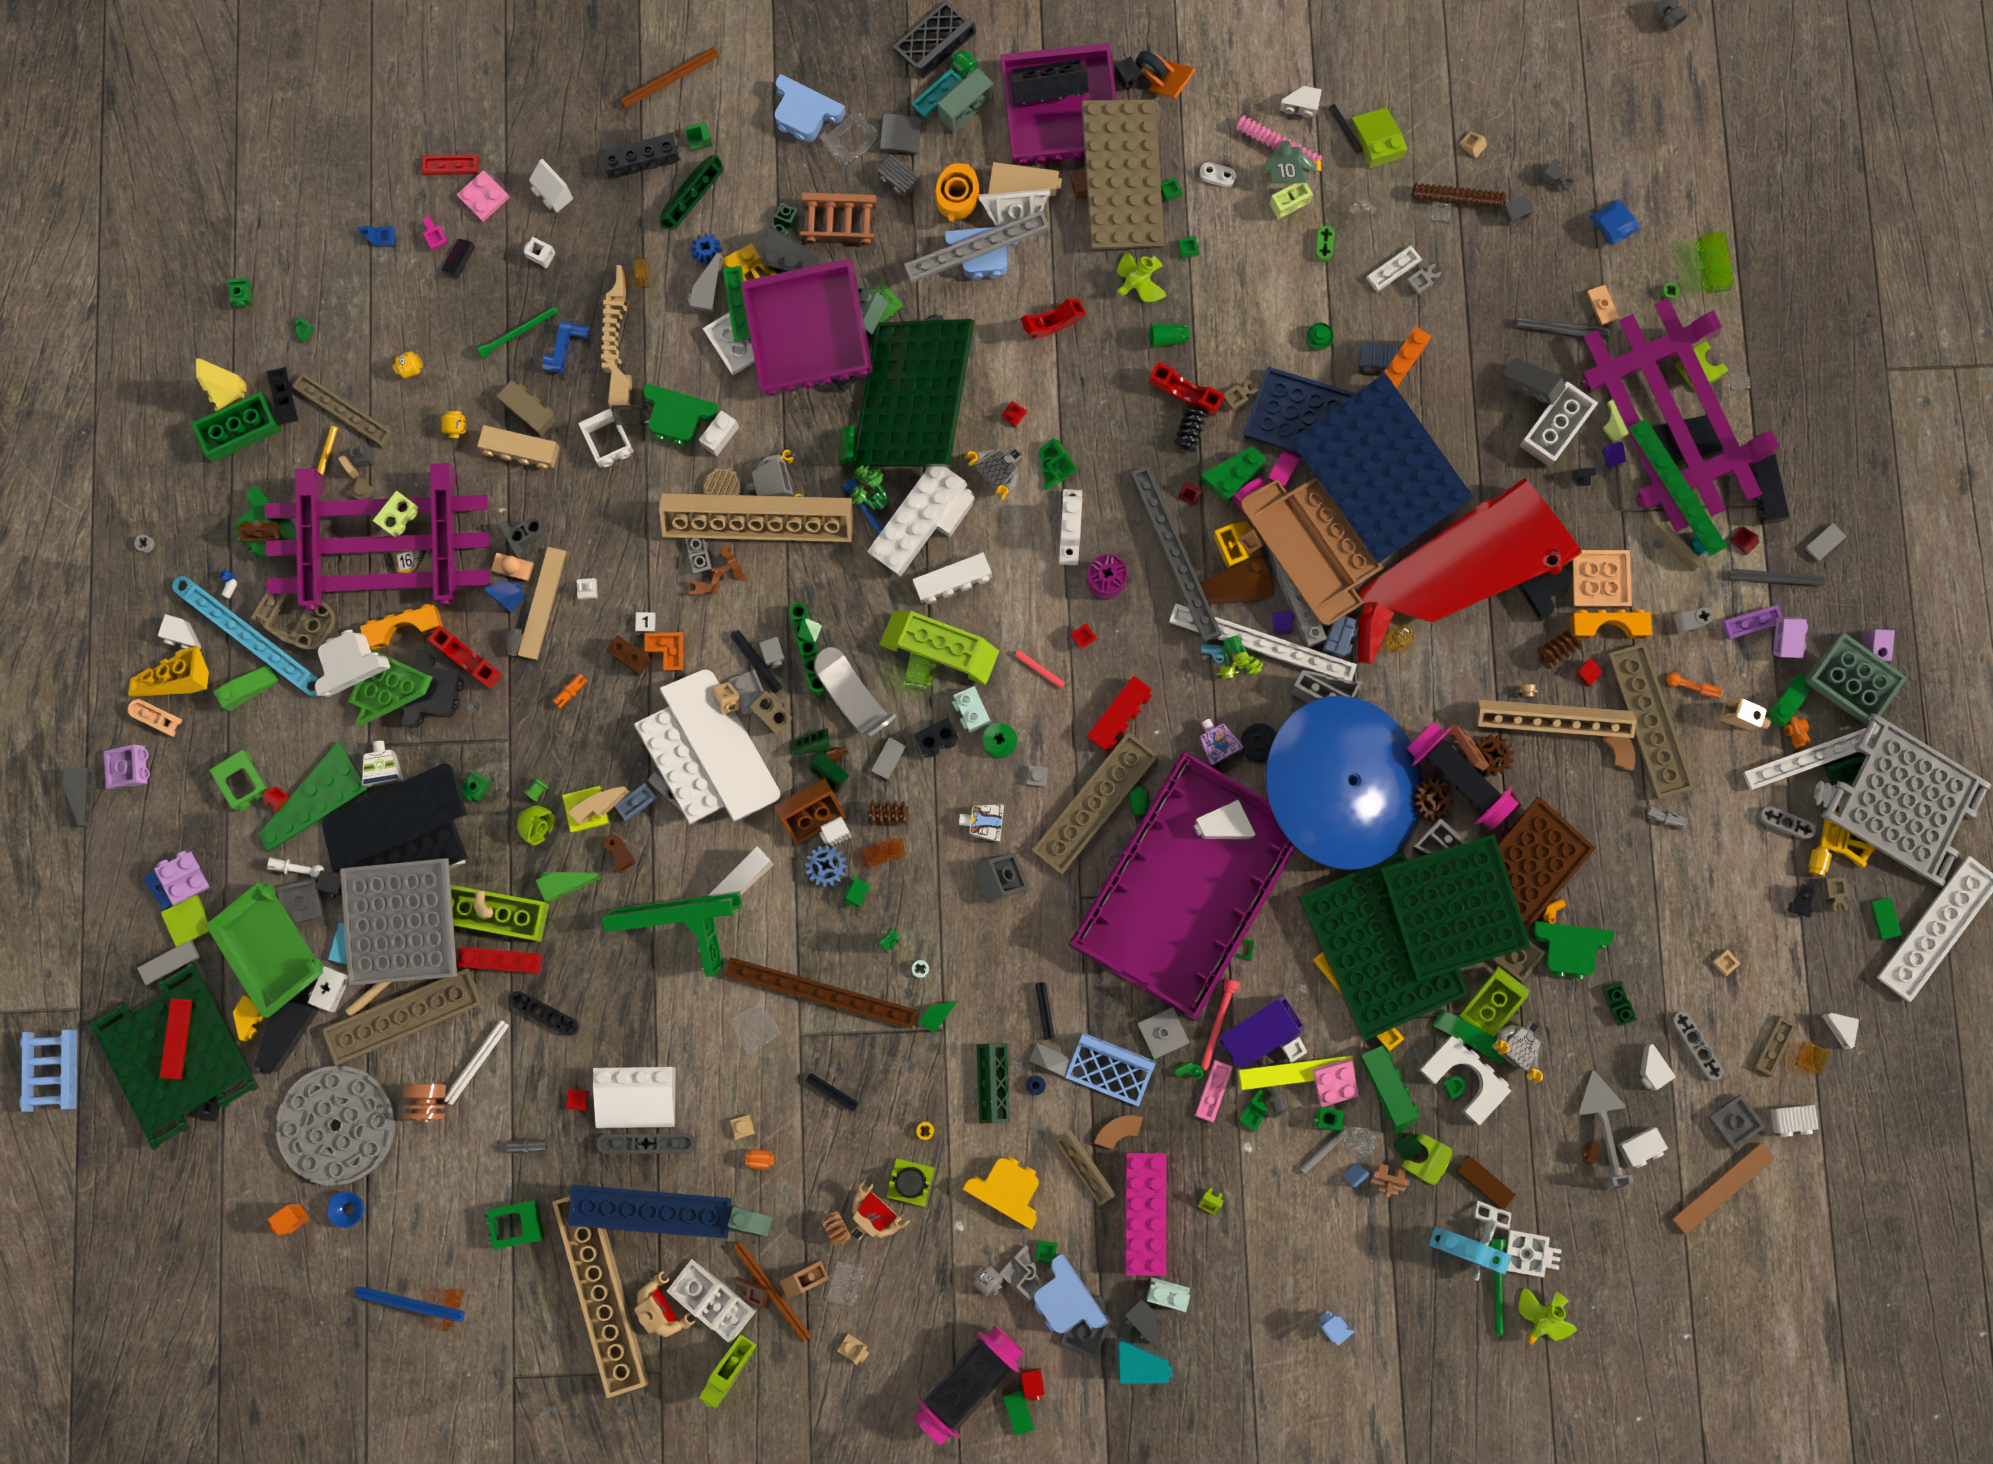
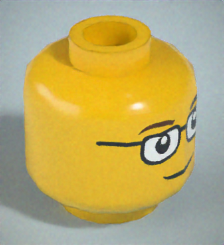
[393,351,423,378]

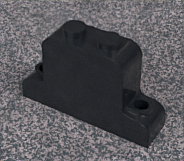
[1517,561,1572,622]
[402,649,464,728]

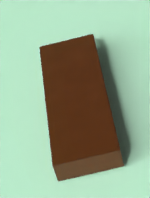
[1456,1155,1516,1210]

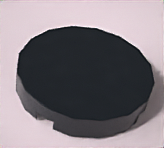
[1240,723,1277,761]

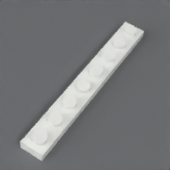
[1743,724,1881,791]

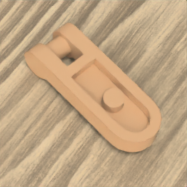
[128,699,182,737]

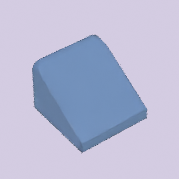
[1343,1163,1369,1187]

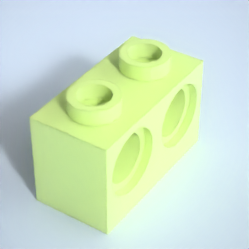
[1269,183,1313,219]
[373,491,419,537]

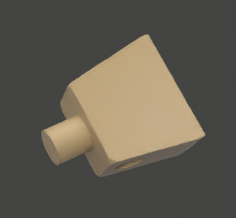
[1719,698,1771,730]

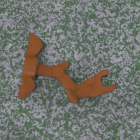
[688,545,747,596]

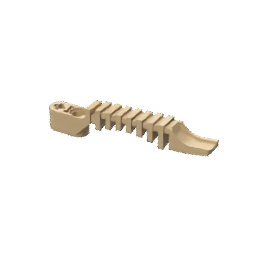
[601,265,632,410]

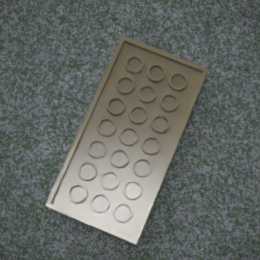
[1081,100,1165,249]

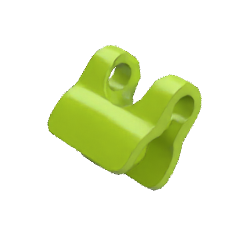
[1675,342,1728,392]
[1402,1133,1453,1185]

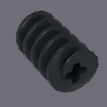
[1174,409,1207,452]

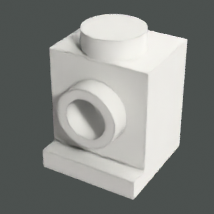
[524,237,555,269]

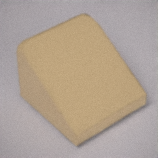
[1459,131,1487,158]

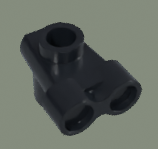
[1787,884,1815,917]

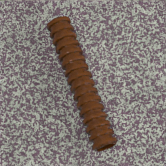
[1412,182,1506,208]

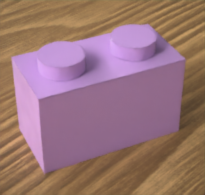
[1773,617,1808,658]

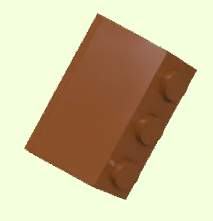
[774,779,846,845]

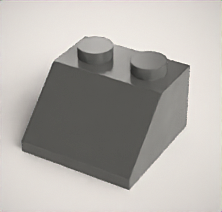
[974,853,1028,903]

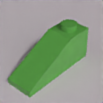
[213,665,279,711]
[536,871,601,903]

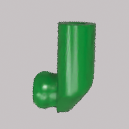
[1173,1062,1203,1079]

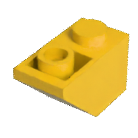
[233,995,266,1042]

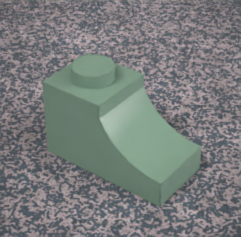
[727,1206,774,1237]

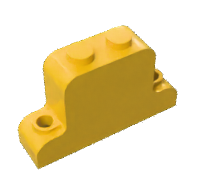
[963,1156,1039,1230]

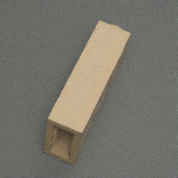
[988,162,1062,197]

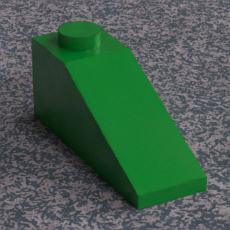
[1765,673,1812,728]

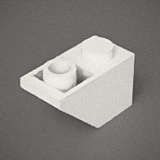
[1280,86,1322,118]
[158,614,201,649]

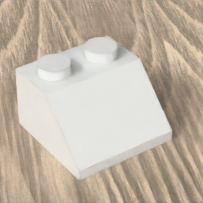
[529,159,573,213]

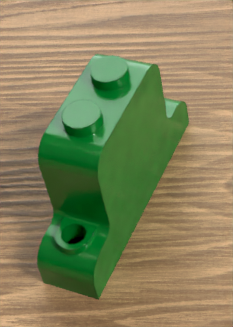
[644,383,720,446]
[234,485,297,559]
[1531,922,1614,979]

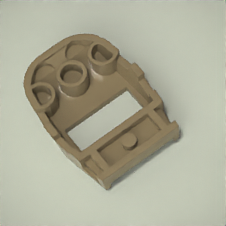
[251,592,335,650]

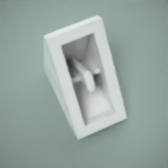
[1822,1013,1859,1049]

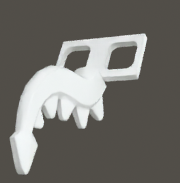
[1473,1201,1511,1281]

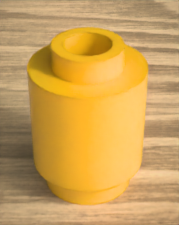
[1808,847,1832,877]

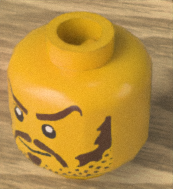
[441,411,466,438]

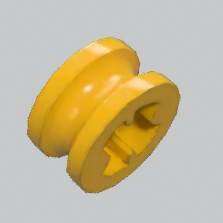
[916,1122,934,1140]

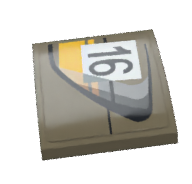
[391,550,433,573]

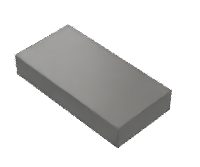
[1804,523,1847,562]
[871,737,906,780]

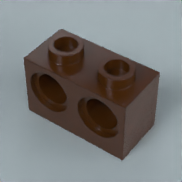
[606,635,652,676]

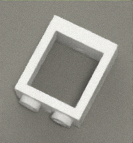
[578,407,634,467]

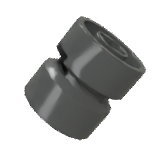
[1653,0,1688,30]

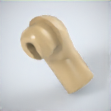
[474,891,493,918]

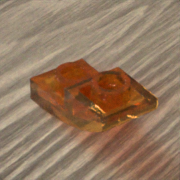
[862,837,906,869]

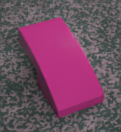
[1268,449,1302,487]

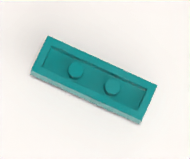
[912,68,964,119]

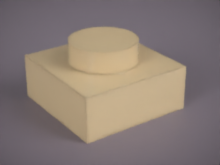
[730,1115,755,1140]

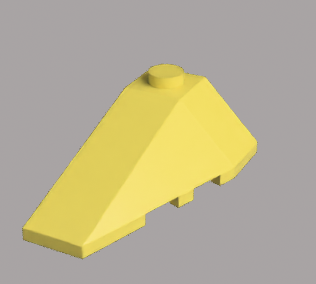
[196,359,247,412]

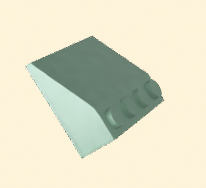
[1804,633,1908,726]

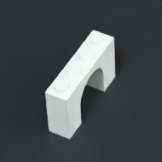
[1418,1036,1511,1126]

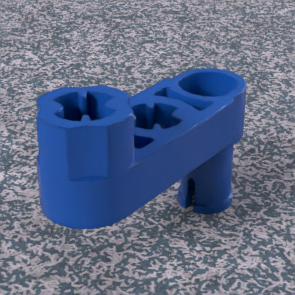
[543,321,590,373]

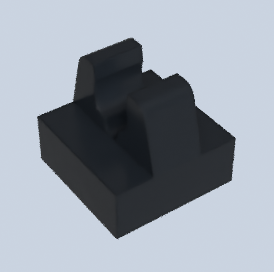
[1571,467,1596,486]

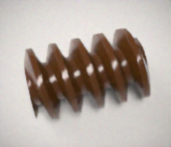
[1537,630,1582,669]
[869,800,908,826]

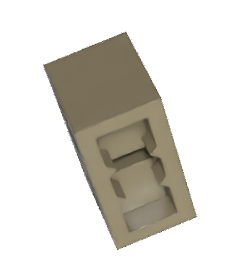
[748,690,793,734]

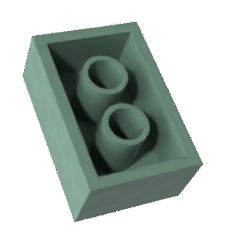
[938,68,994,134]

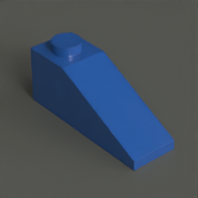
[484,580,525,613]

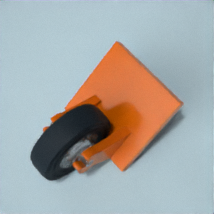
[1135,51,1196,99]

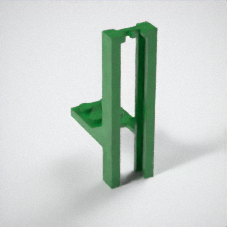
[602,891,742,978]

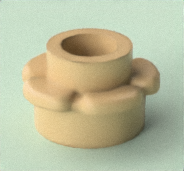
[1518,685,1537,697]

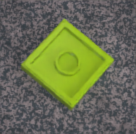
[161,895,210,947]

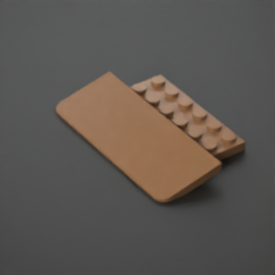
[1241,477,1384,625]

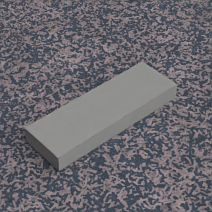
[137,940,200,985]

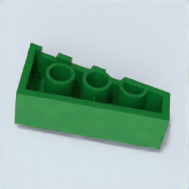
[1361,1046,1420,1135]

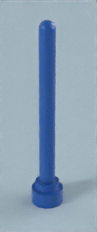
[841,479,883,535]

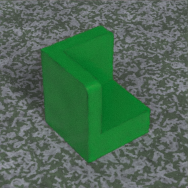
[685,122,712,151]

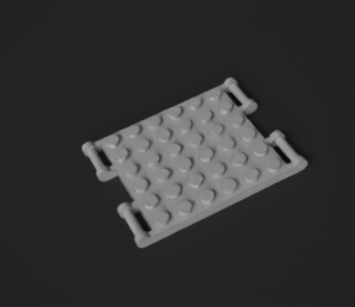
[1821,714,1992,887]

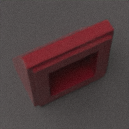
[1730,526,1759,555]

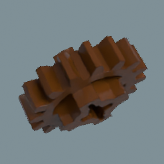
[1475,734,1514,777]
[1413,778,1454,820]

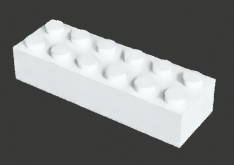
[867,467,967,577]

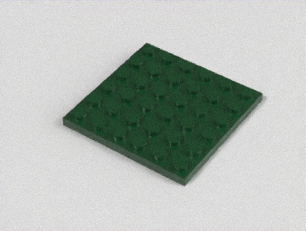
[1381,834,1531,982]

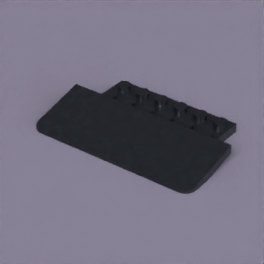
[322,763,468,873]

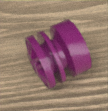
[1087,554,1128,600]

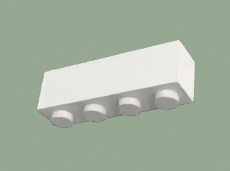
[913,552,992,605]

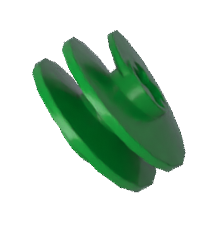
[983,723,1017,759]

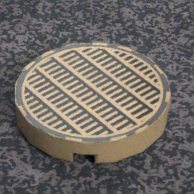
[704,467,742,495]

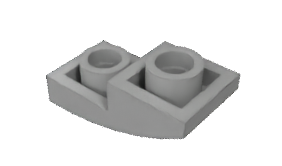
[685,538,712,574]

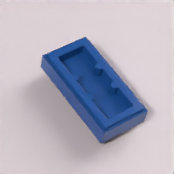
[142,871,172,910]

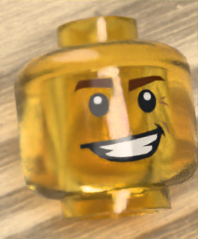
[1386,625,1415,653]

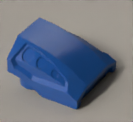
[1590,199,1641,246]

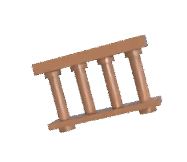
[800,192,877,246]

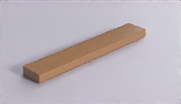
[1672,1143,1775,1235]

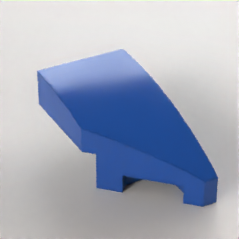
[357,225,395,247]

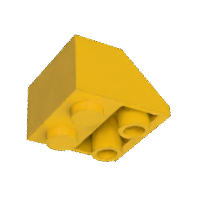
[1213,521,1263,570]

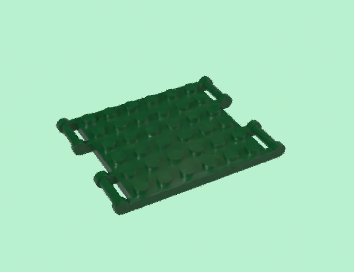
[88,961,259,1150]

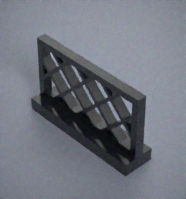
[893,0,977,79]

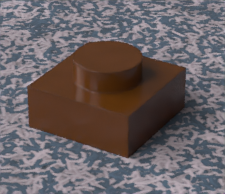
[1581,1142,1600,1164]

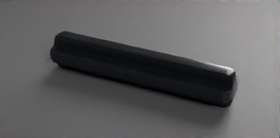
[1035,982,1055,1040]
[806,1073,859,1111]

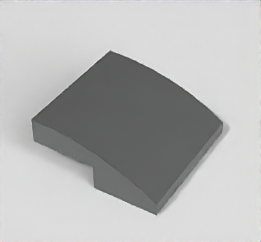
[879,114,922,155]

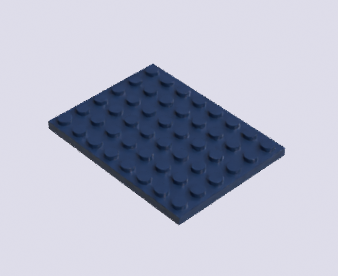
[1290,373,1473,564]

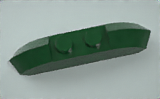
[659,155,724,231]

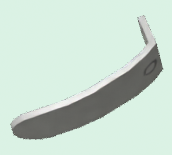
[814,647,897,737]

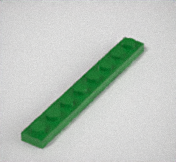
[1629,418,1727,557]

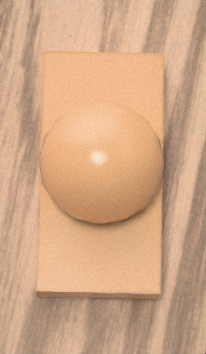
[491,553,534,582]

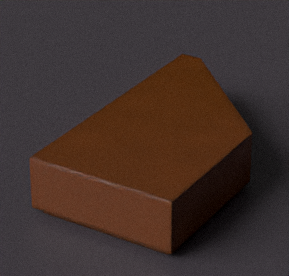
[734,1276,769,1309]

